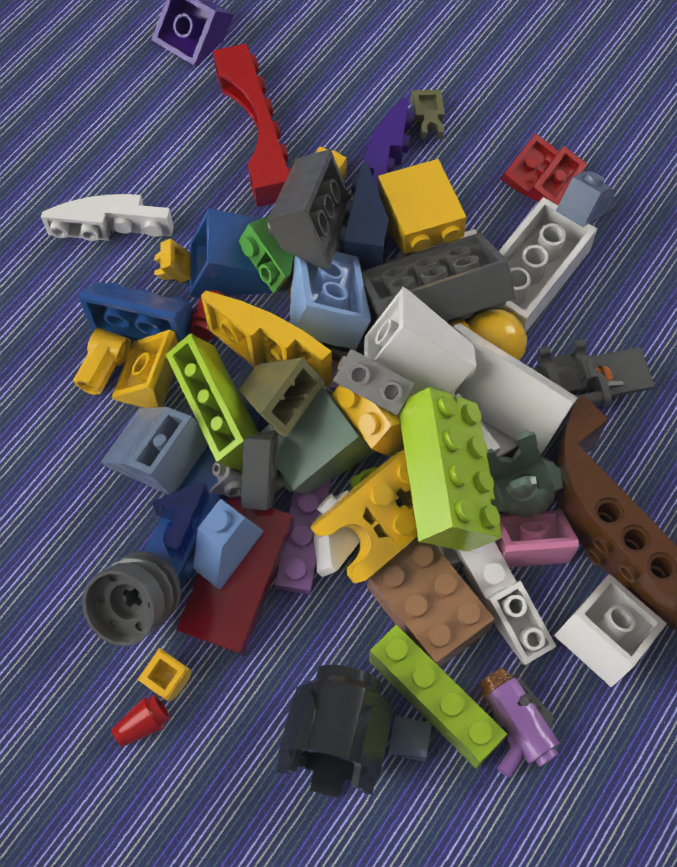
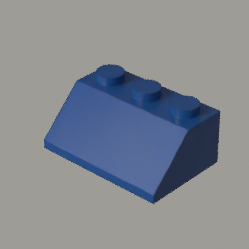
[78,282,193,343]

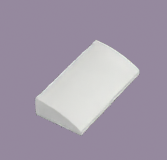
[453,323,578,456]

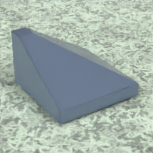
[388,716,432,762]

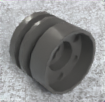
[82,551,181,646]

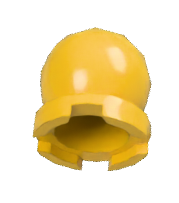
[446,309,527,361]

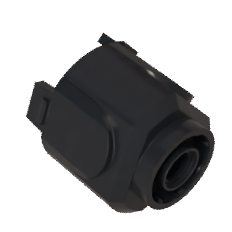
[276,665,394,798]

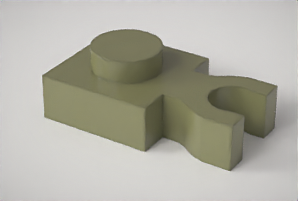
[410,90,445,140]

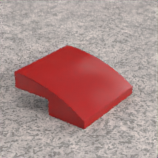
[500,133,587,205]

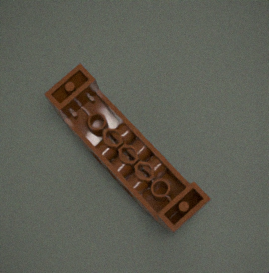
[554,395,677,630]

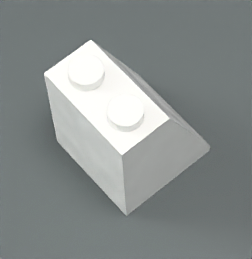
[364,287,477,398]

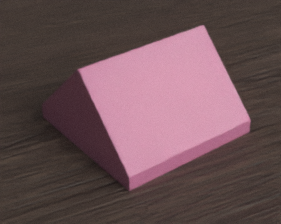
[496,510,579,567]

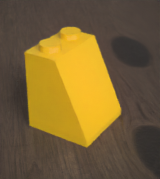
[378,159,467,254]
[331,385,404,457]

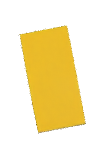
[201,291,333,388]

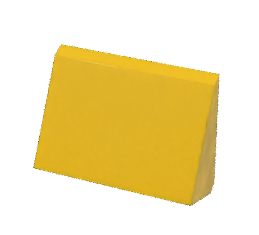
[111,329,178,408]

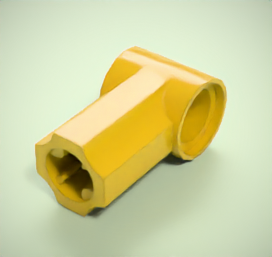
[73,328,131,396]

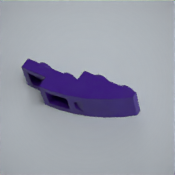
[363,98,413,190]

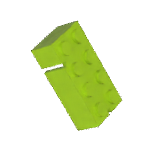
[399,387,502,552]

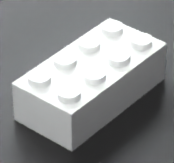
[479,197,597,333]

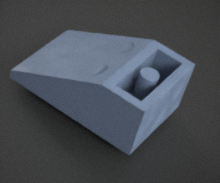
[101,407,208,496]

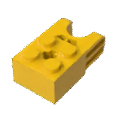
[311,450,418,583]

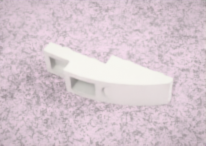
[41,194,174,241]
[455,541,556,665]

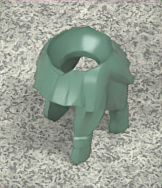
[487,430,563,518]

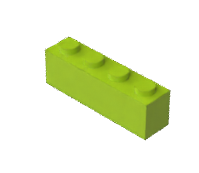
[165,333,259,472]
[369,625,507,769]

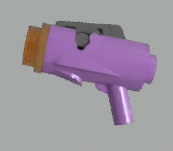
[479,667,560,778]

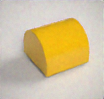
[137,648,192,701]

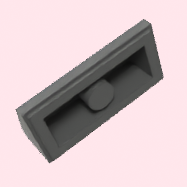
[241,431,278,510]

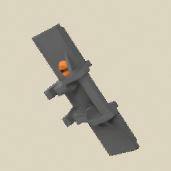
[533,339,655,411]

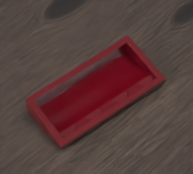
[176,497,295,656]

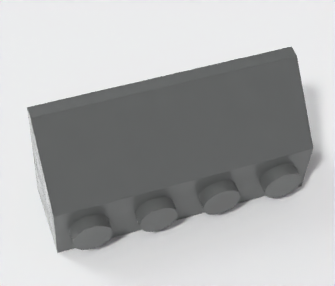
[267,149,351,270]

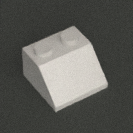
[554,574,667,687]

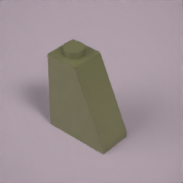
[239,358,325,437]

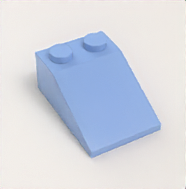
[290,251,371,350]

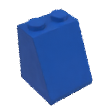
[189,208,272,297]

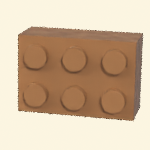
[367,539,495,668]

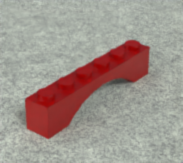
[213,43,292,207]

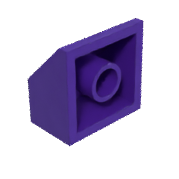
[151,0,234,66]

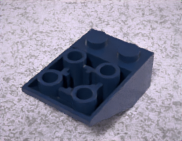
[339,162,389,271]

